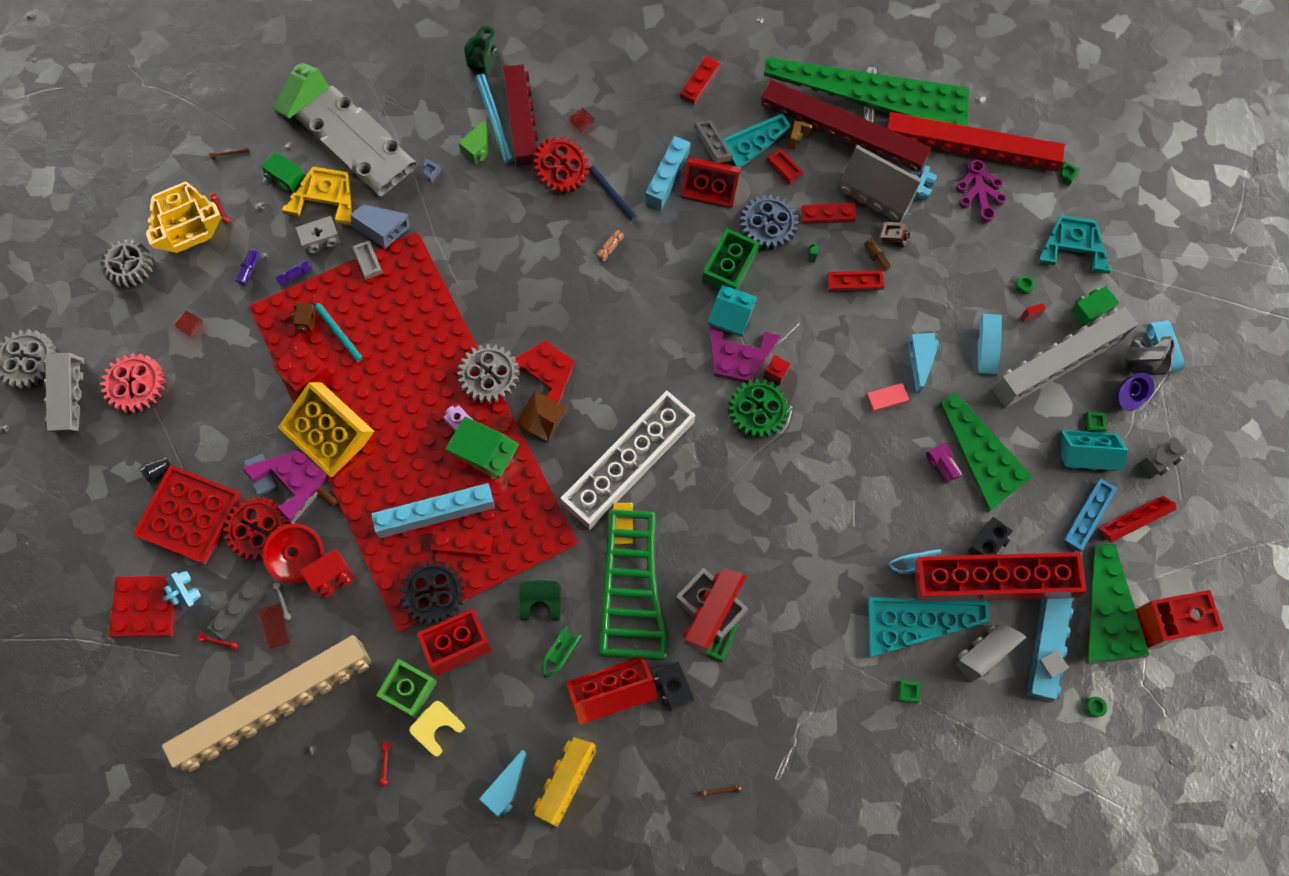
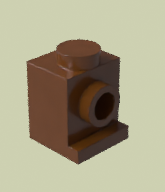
[292,302,317,333]

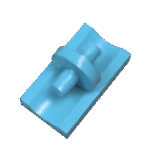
[912,165,937,201]
[162,571,201,610]

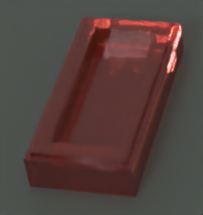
[259,604,290,649]

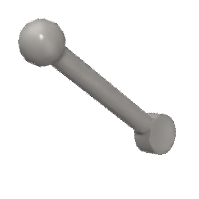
[273,582,291,621]

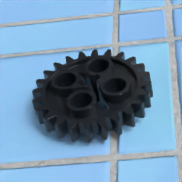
[400,560,466,626]

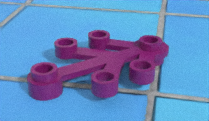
[956,160,1006,223]

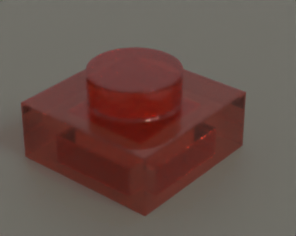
[569,107,594,132]

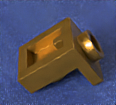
[788,121,812,149]

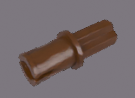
[864,238,891,272]

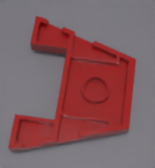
[498,340,575,404]

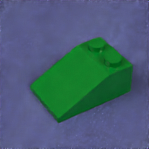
[445,416,519,480]

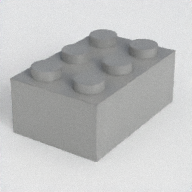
[675,568,748,642]

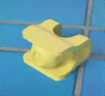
[410,701,465,757]

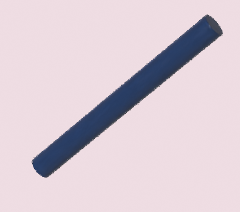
[588,165,637,221]

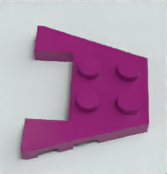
[709,325,780,383]
[243,449,327,523]

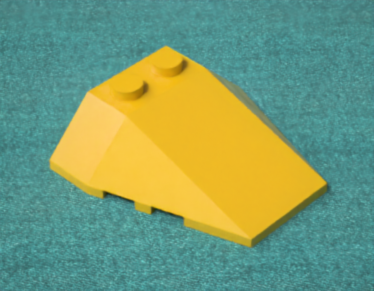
[146,181,221,253]

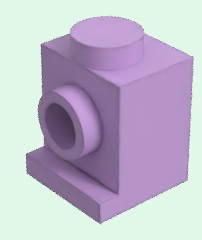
[444,405,473,432]

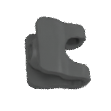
[1126,336,1175,375]

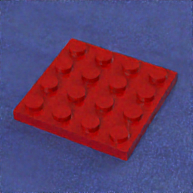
[132,465,242,565]

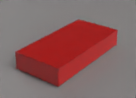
[767,148,804,184]

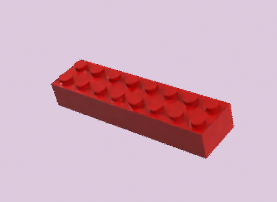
[914,552,1086,602]

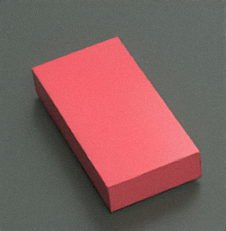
[866,383,909,412]

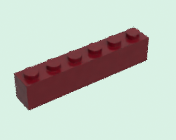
[503,64,538,166]

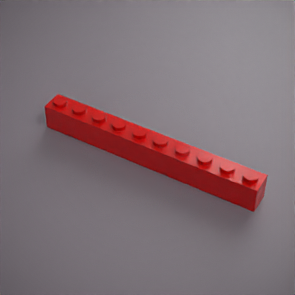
[886,112,1065,171]

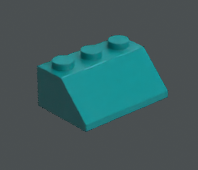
[1060,430,1129,472]

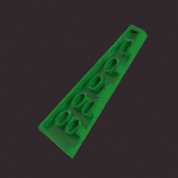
[940,391,1033,512]
[1087,543,1150,665]

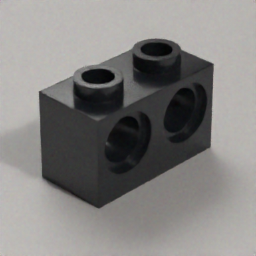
[967,517,1013,555]

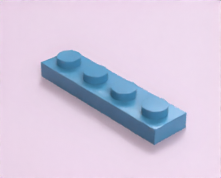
[1063,478,1117,552]

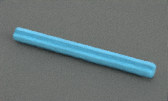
[476,74,514,164]

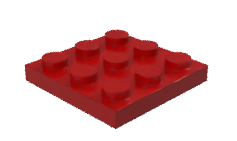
[109,576,176,638]

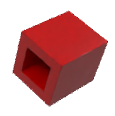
[763,355,791,386]

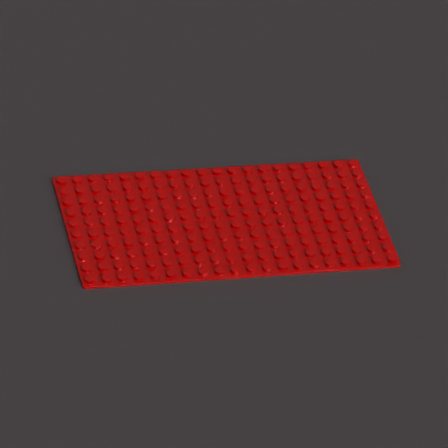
[249,232,578,632]

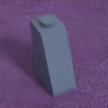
[350,205,410,248]

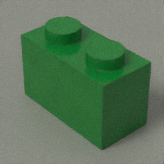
[261,151,306,194]
[1071,286,1119,327]

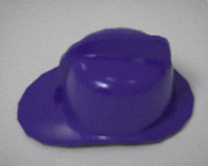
[1118,373,1154,411]

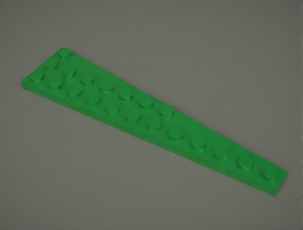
[763,57,969,126]

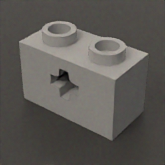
[296,216,341,254]

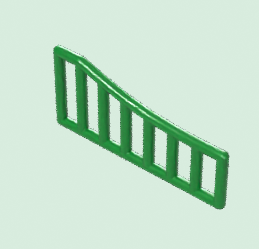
[599,509,668,660]

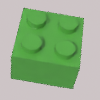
[376,659,437,718]

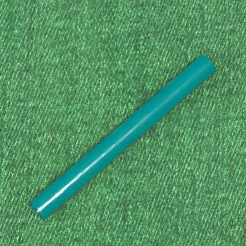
[314,303,363,362]

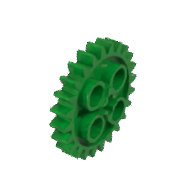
[728,379,790,439]

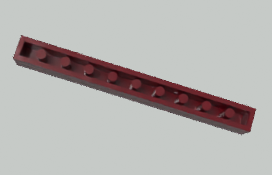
[761,79,932,173]

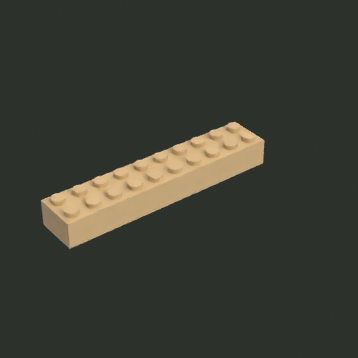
[162,635,372,772]

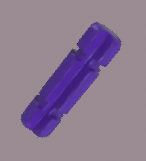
[276,261,311,286]

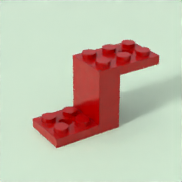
[1136,590,1224,650]

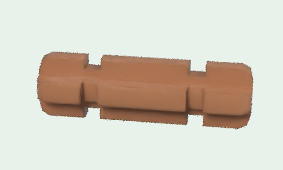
[597,230,624,261]

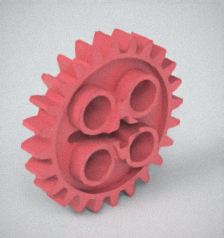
[100,353,166,413]

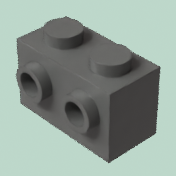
[1138,436,1188,479]

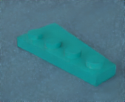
[723,113,791,167]

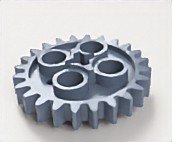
[740,194,799,250]

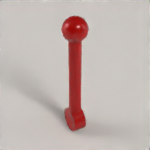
[210,193,230,224]
[197,633,238,650]
[379,742,391,787]

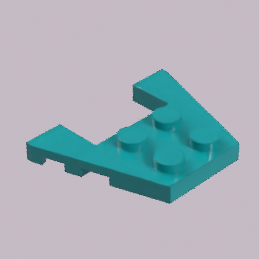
[1038,215,1111,274]

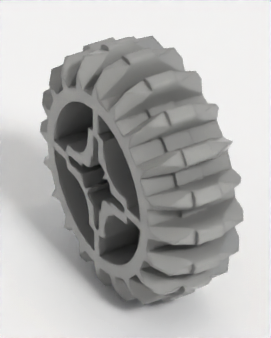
[100,239,153,288]

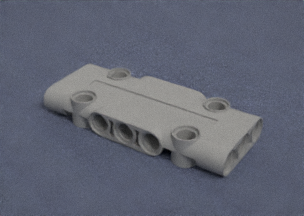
[296,86,417,196]

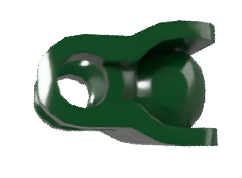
[464,26,498,76]
[519,580,561,621]

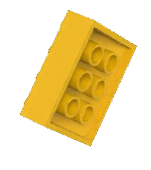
[278,382,375,477]
[533,737,596,827]

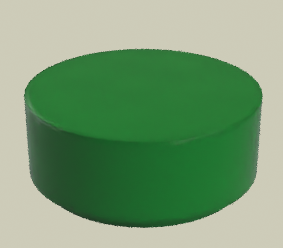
[1015,275,1035,295]
[1084,696,1107,718]

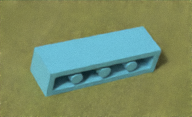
[645,136,691,210]

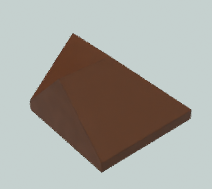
[516,390,567,442]

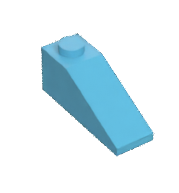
[908,333,939,393]
[480,750,527,817]

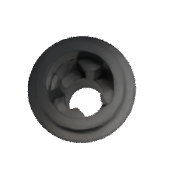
[139,457,171,482]

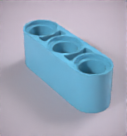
[1147,320,1184,372]

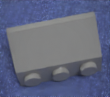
[955,622,1026,682]

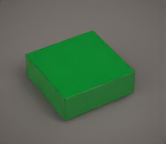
[1084,412,1107,432]
[898,680,921,703]

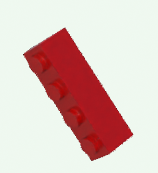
[682,568,746,655]
[566,658,658,725]

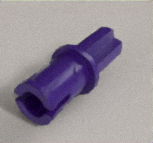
[235,249,259,286]

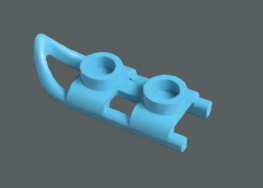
[889,549,942,574]

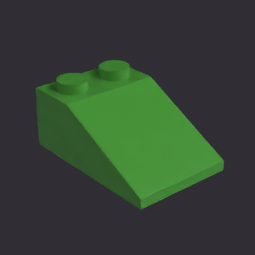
[273,63,330,118]

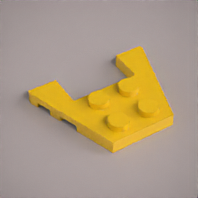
[282,167,352,225]

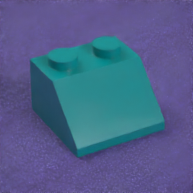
[707,285,757,337]

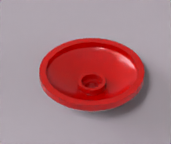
[262,523,324,584]

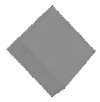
[1039,650,1069,679]

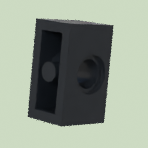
[653,661,695,711]

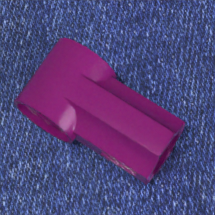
[926,443,962,483]

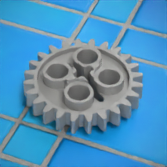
[0,329,57,389]
[457,344,520,404]

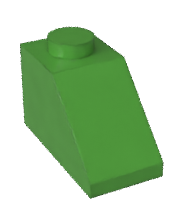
[459,120,488,164]

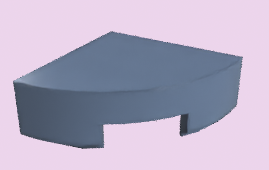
[423,159,442,183]

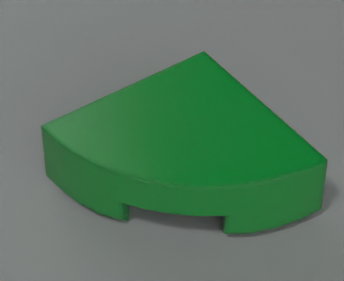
[1060,161,1080,185]
[808,244,818,262]

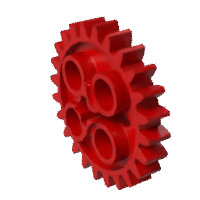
[532,136,590,194]
[223,496,287,561]

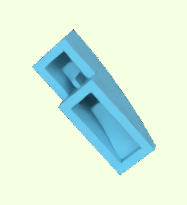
[978,314,1002,375]

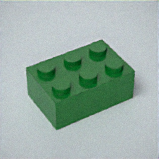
[702,228,760,290]

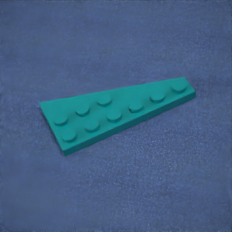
[868,597,990,658]

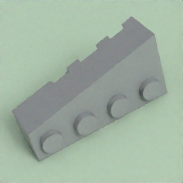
[43,353,85,432]

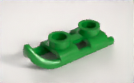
[542,626,582,678]

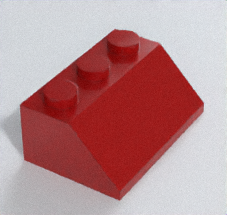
[680,157,741,207]
[417,608,492,677]

